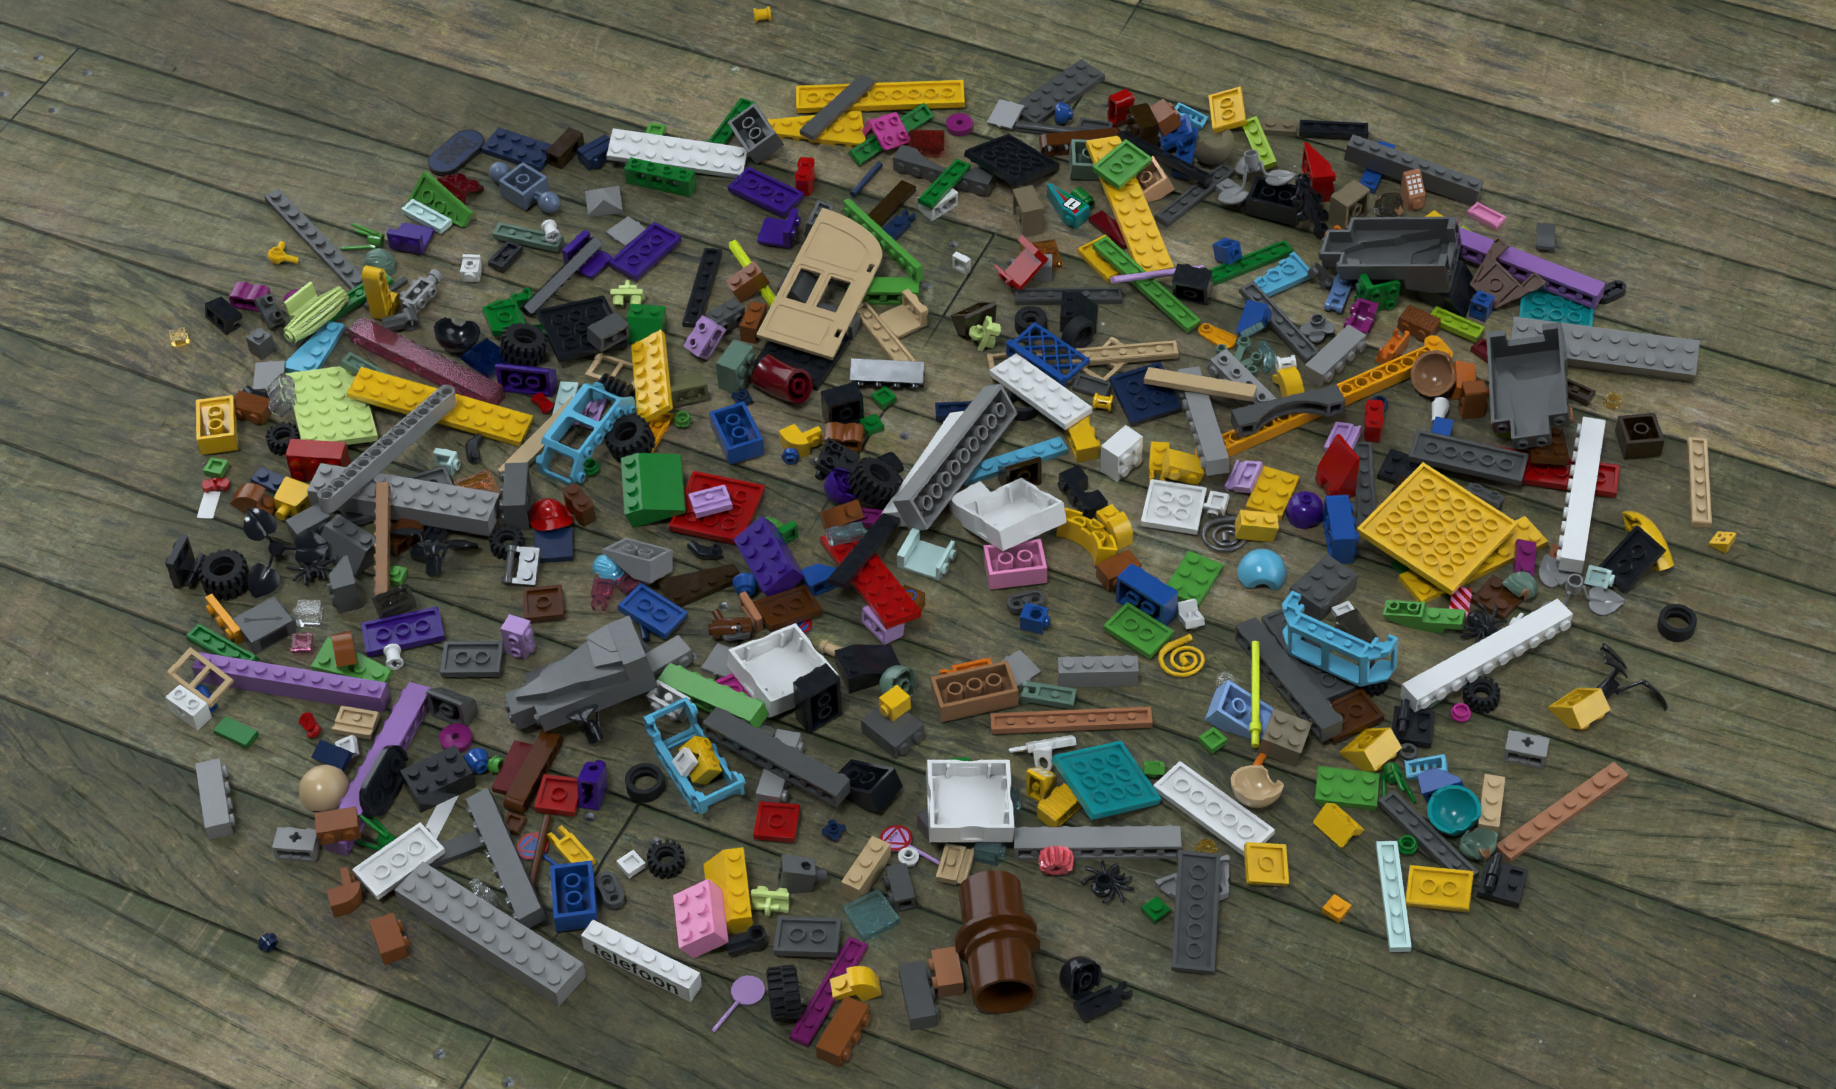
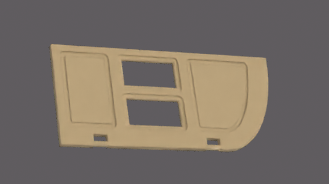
[756,208,882,360]

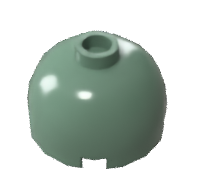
[879,665,917,699]

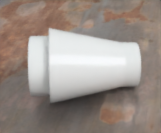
[1431,397,1450,424]

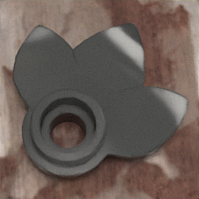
[1299,313,1335,344]

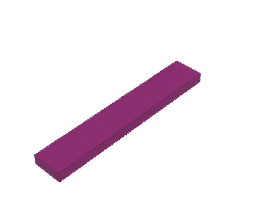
[789,937,868,1048]

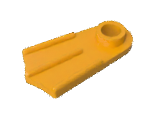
[1198,323,1237,350]

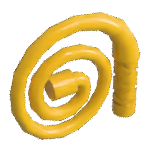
[1158,634,1205,677]

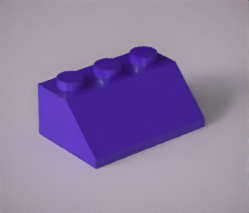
[495,363,558,397]

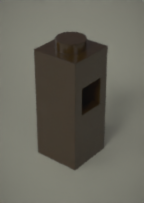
[546,127,584,170]

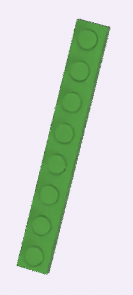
[843,198,924,282]
[1092,236,1201,333]

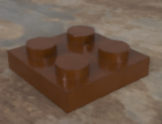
[1471,575,1524,620]
[523,584,564,622]

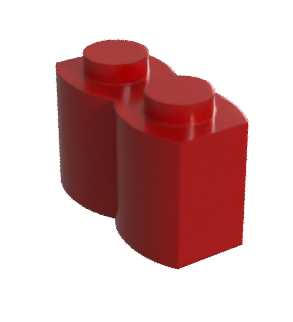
[1107,89,1135,128]
[795,157,815,196]
[1363,399,1384,443]

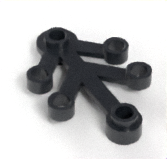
[1291,174,1329,238]

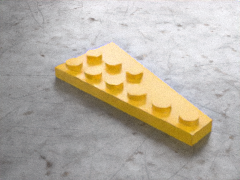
[768,111,866,148]

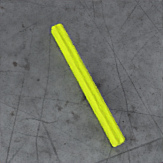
[729,240,776,307]

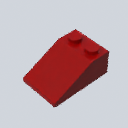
[1301,142,1336,202]
[1315,434,1360,499]

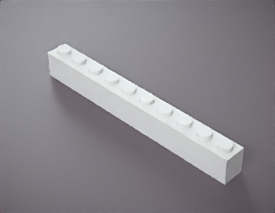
[1556,417,1606,574]
[1400,599,1573,712]

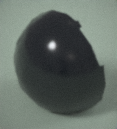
[434,317,481,353]

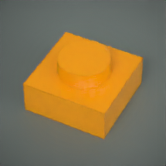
[1322,894,1352,923]

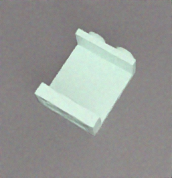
[897,528,957,581]

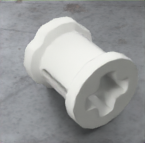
[541,219,561,243]
[1275,355,1297,372]
[383,644,404,670]

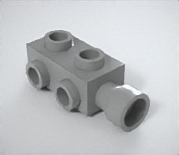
[399,269,443,313]

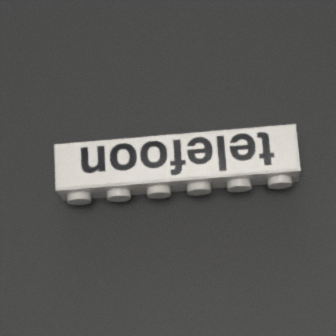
[581,920,702,1003]

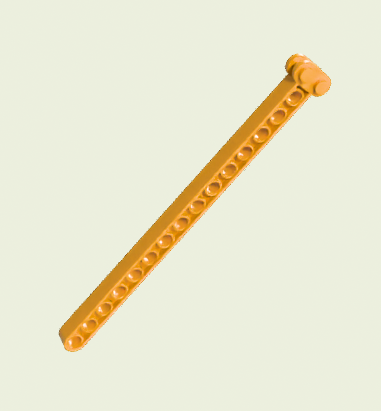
[1195,335,1453,457]

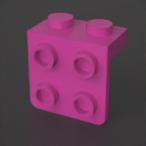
[861,112,911,151]

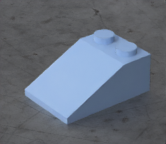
[1205,680,1274,742]

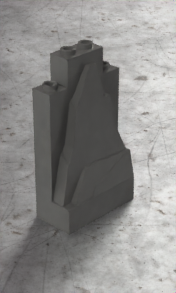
[1318,217,1462,293]
[1486,322,1570,449]
[504,616,658,732]

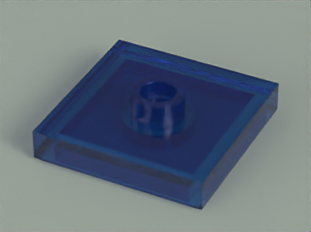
[461,338,508,378]

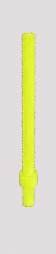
[1249,641,1262,748]

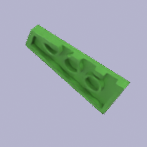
[408,172,474,227]
[311,637,392,683]

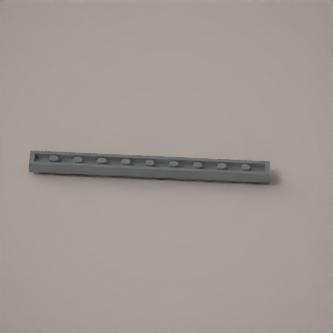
[264,188,363,290]

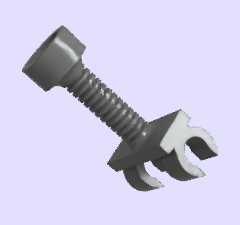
[1307,262,1334,290]

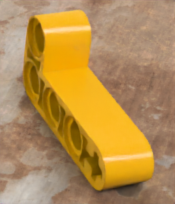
[362,265,400,320]

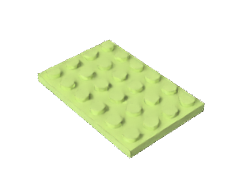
[285,366,378,445]

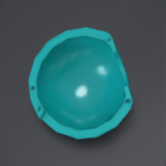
[1427,785,1481,836]

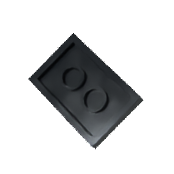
[1377,449,1443,485]
[1598,525,1667,593]

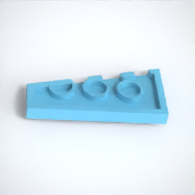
[1254,251,1314,297]
[285,321,346,373]

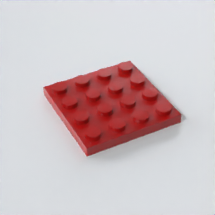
[669,471,765,545]

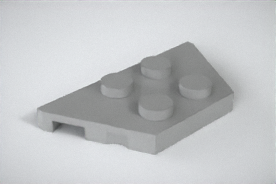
[1155,855,1230,901]

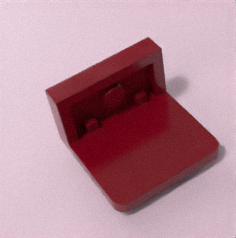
[437,173,484,205]

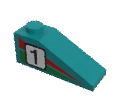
[1047,183,1090,229]

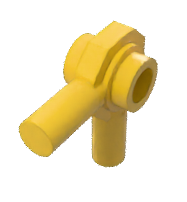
[267,241,299,264]

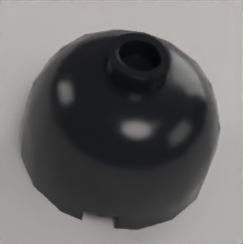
[1059,956,1102,1000]

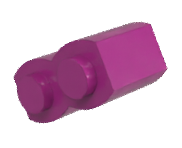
[229,282,271,312]

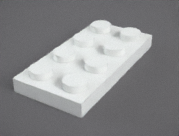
[352,822,446,900]

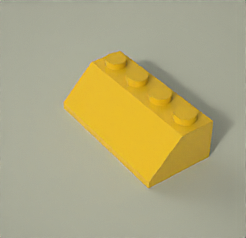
[704,847,753,934]

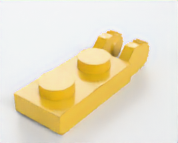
[1148,441,1170,483]
[547,825,596,865]

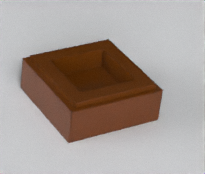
[504,811,528,837]

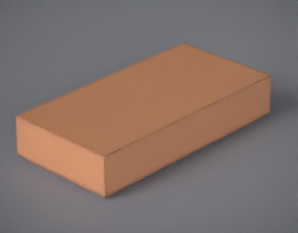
[739,591,764,633]

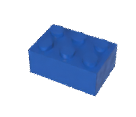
[709,401,764,465]
[1322,495,1359,564]
[1116,563,1178,626]
[550,860,598,932]

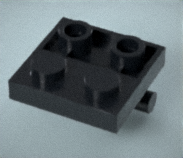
[815,437,860,480]
[165,534,206,589]
[1392,699,1435,748]
[1477,853,1528,908]

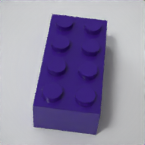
[733,515,805,596]

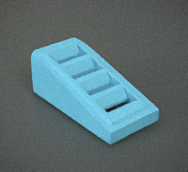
[1175,102,1208,129]
[1404,754,1449,780]

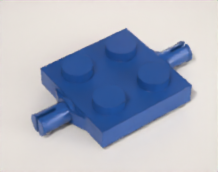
[1158,114,1195,152]

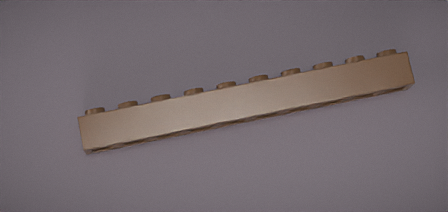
[374,482,391,599]

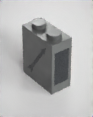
[233,596,296,655]

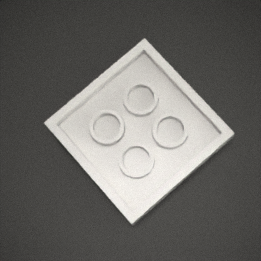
[1141,479,1207,535]

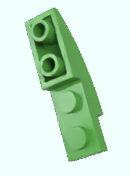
[1383,600,1466,634]

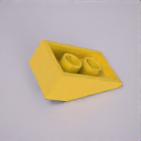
[196,395,238,455]

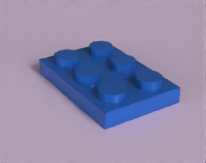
[617,583,688,639]

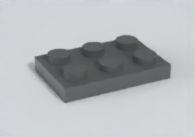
[440,641,504,677]
[773,916,842,958]

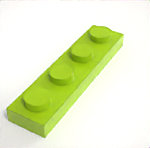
[1242,116,1278,172]

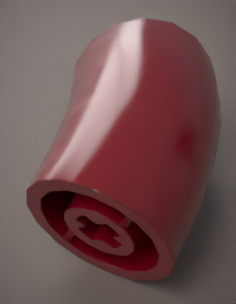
[750,354,813,404]

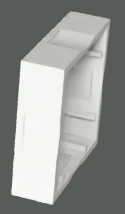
[958,478,1067,551]
[727,623,838,718]
[926,760,1014,842]

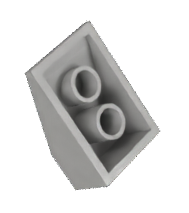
[603,538,673,584]

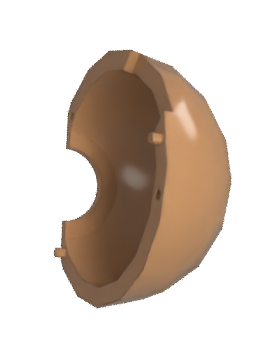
[1411,350,1457,397]

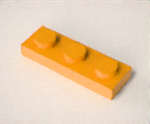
[205,594,244,645]

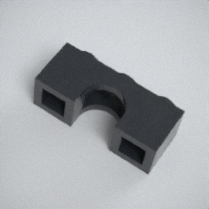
[1057,465,1108,520]

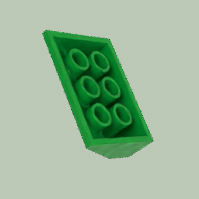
[621,453,686,528]

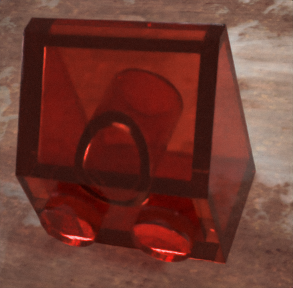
[910,130,945,155]

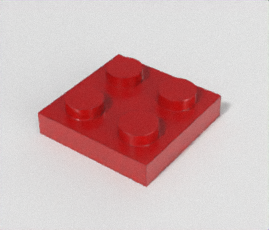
[534,774,579,817]
[753,801,800,843]

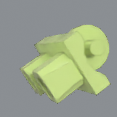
[610,280,645,309]
[969,316,1001,352]
[751,886,789,916]

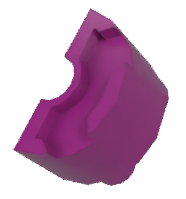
[1344,298,1379,335]

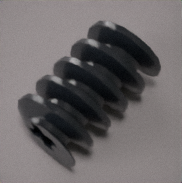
[598,373,636,400]

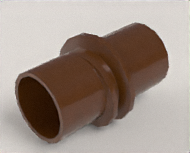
[955,870,1040,1014]

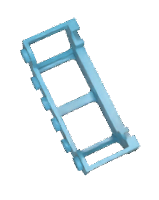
[535,382,637,486]
[1282,591,1398,687]
[643,697,746,814]

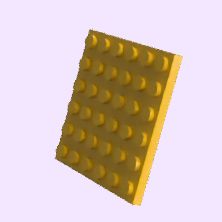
[1356,462,1518,596]

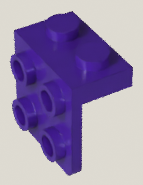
[757,208,801,248]
[386,223,434,254]
[562,230,612,278]

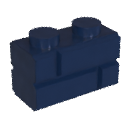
[577,134,610,171]

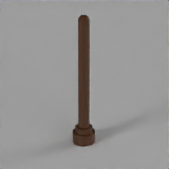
[529,814,551,894]

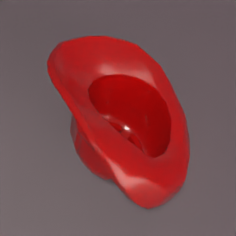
[529,498,573,531]

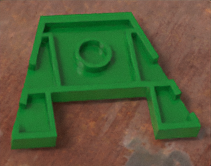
[482,287,544,336]

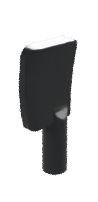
[877,452,904,487]

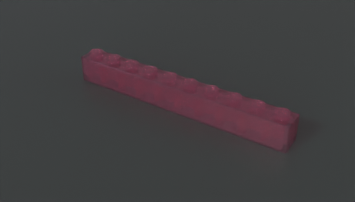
[347,316,505,406]

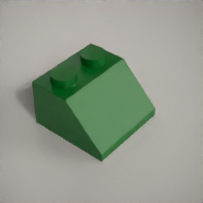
[626,303,667,345]

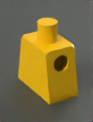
[274,476,311,520]

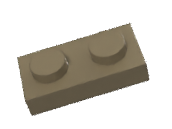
[1262,118,1296,137]

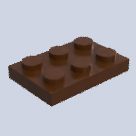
[1527,428,1570,466]
[753,585,823,632]
[1329,688,1385,744]

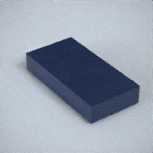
[311,739,354,772]

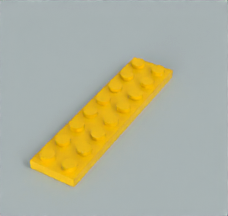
[1398,516,1548,604]

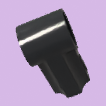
[725,925,768,957]

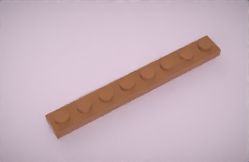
[990,707,1153,734]
[1495,762,1629,863]

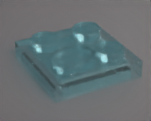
[842,888,900,942]

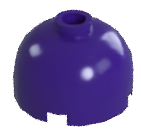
[824,467,858,505]
[1286,491,1324,529]

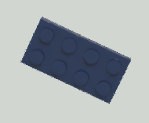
[481,127,552,172]

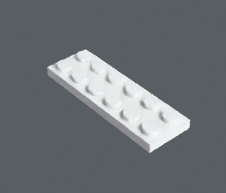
[989,353,1092,430]
[1153,761,1275,856]

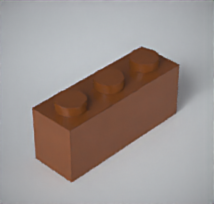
[816,996,871,1068]

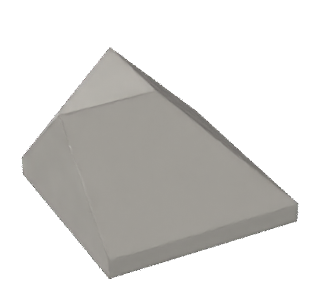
[585,186,623,217]

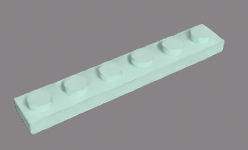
[1376,841,1412,952]

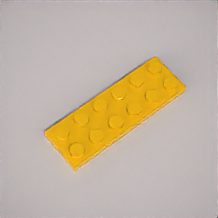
[631,330,673,423]

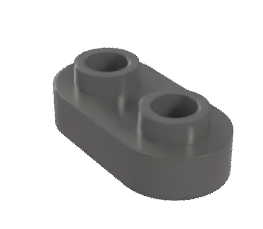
[1007,589,1045,614]
[596,871,625,909]

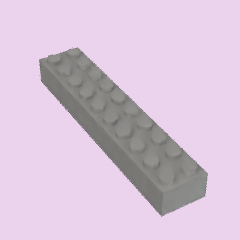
[1510,317,1700,382]
[892,384,1018,531]
[307,463,501,536]
[395,861,586,1007]

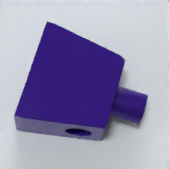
[577,760,607,811]

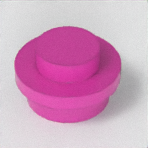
[1450,703,1471,722]

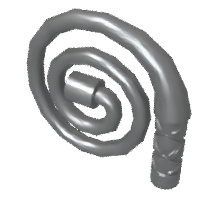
[1201,515,1246,552]

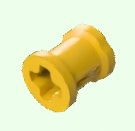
[753,6,772,23]
[1092,393,1114,412]

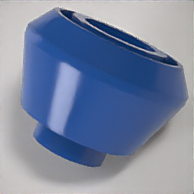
[1055,102,1073,125]
[732,573,759,597]
[463,748,489,774]

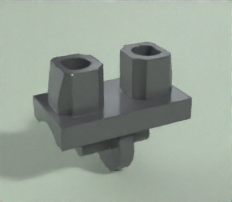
[254,293,285,329]

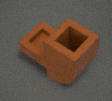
[230,483,276,515]
[818,500,864,530]
[331,631,357,667]
[327,866,363,918]

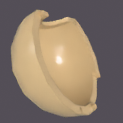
[298,765,350,812]
[1231,765,1284,808]

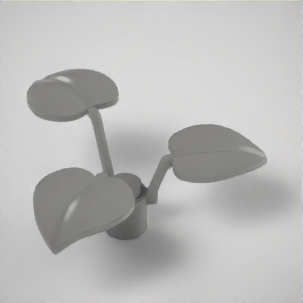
[1218,150,1296,204]
[1539,554,1625,616]

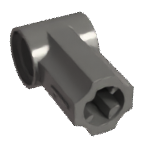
[382,307,419,333]

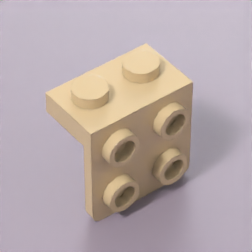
[879,289,928,338]

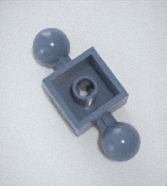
[489,162,560,214]

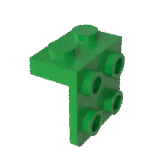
[1354,273,1401,312]

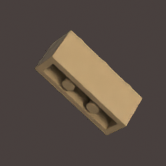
[1477,774,1505,833]
[841,836,891,904]

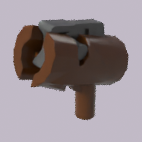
[708,609,753,641]

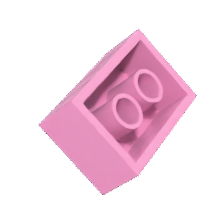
[984,539,1047,590]
[673,879,728,959]

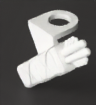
[1009,735,1077,771]

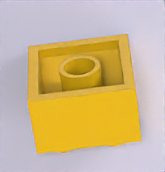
[1548,688,1611,730]
[1339,728,1402,772]

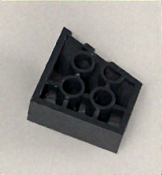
[1418,259,1475,319]

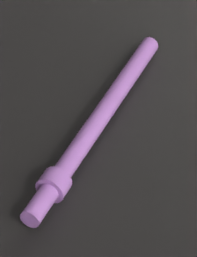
[1110,265,1204,284]

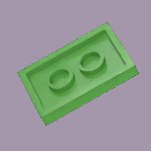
[1092,139,1152,190]
[1167,551,1224,608]
[1103,602,1174,660]
[1315,766,1380,811]

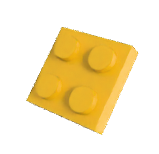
[1244,842,1289,887]

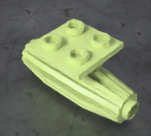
[284,282,349,343]

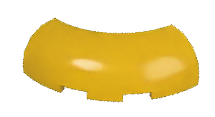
[1056,508,1117,566]
[1622,511,1674,571]

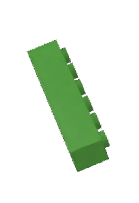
[656,663,769,728]

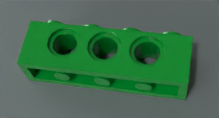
[624,157,696,197]

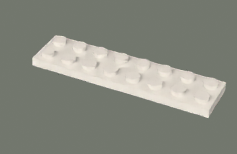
[607,128,748,178]

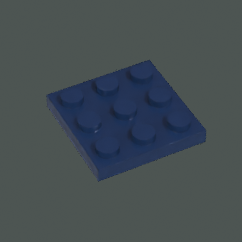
[1109,362,1182,426]

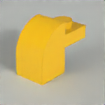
[1272,366,1304,398]
[779,424,823,457]
[1096,504,1133,551]
[830,966,882,1002]

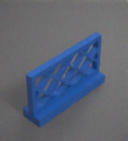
[1006,322,1090,388]

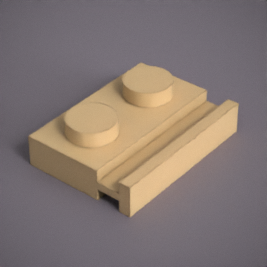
[332,706,380,740]
[936,843,975,885]

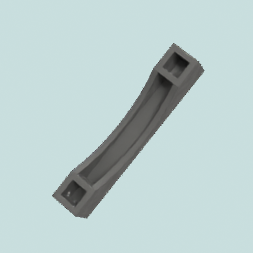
[893,145,996,197]
[1231,385,1345,438]

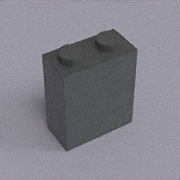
[861,706,924,759]

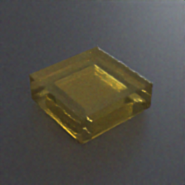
[168,327,190,347]

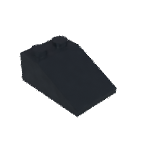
[835,644,900,694]
[838,759,903,813]

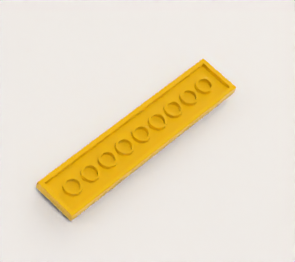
[796,80,965,113]
[1086,136,1174,272]
[347,367,534,447]

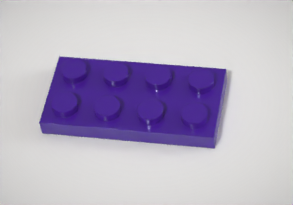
[728,167,804,218]
[609,222,682,281]
[361,606,445,657]

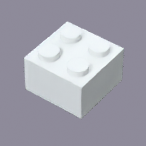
[1100,425,1143,482]

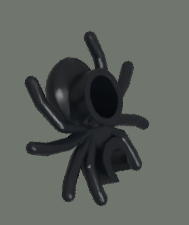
[286,551,338,585]
[1460,602,1507,644]
[1081,860,1134,904]

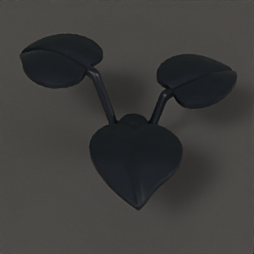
[243,508,329,598]
[390,527,479,575]
[1596,643,1668,711]
[565,704,603,744]

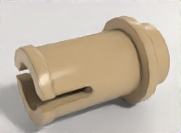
[818,640,843,657]

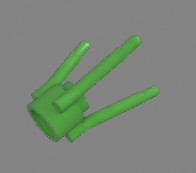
[340,223,385,250]

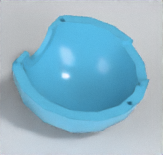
[1237,549,1287,590]

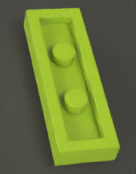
[1431,306,1485,343]

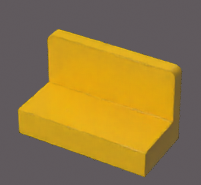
[1313,803,1365,848]

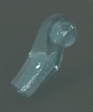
[1258,341,1276,373]

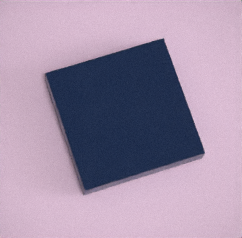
[534,527,573,563]

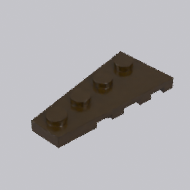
[656,563,740,608]

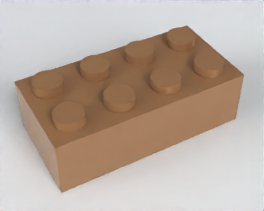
[931,660,1019,722]

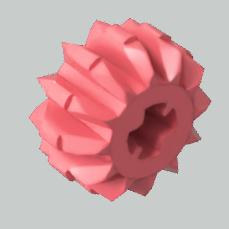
[1038,845,1074,876]

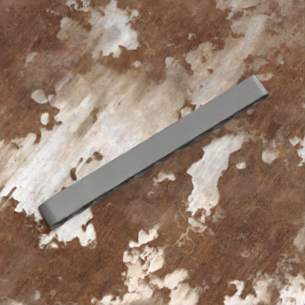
[317,385,456,513]

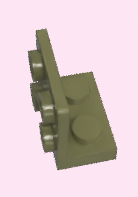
[670,371,709,407]

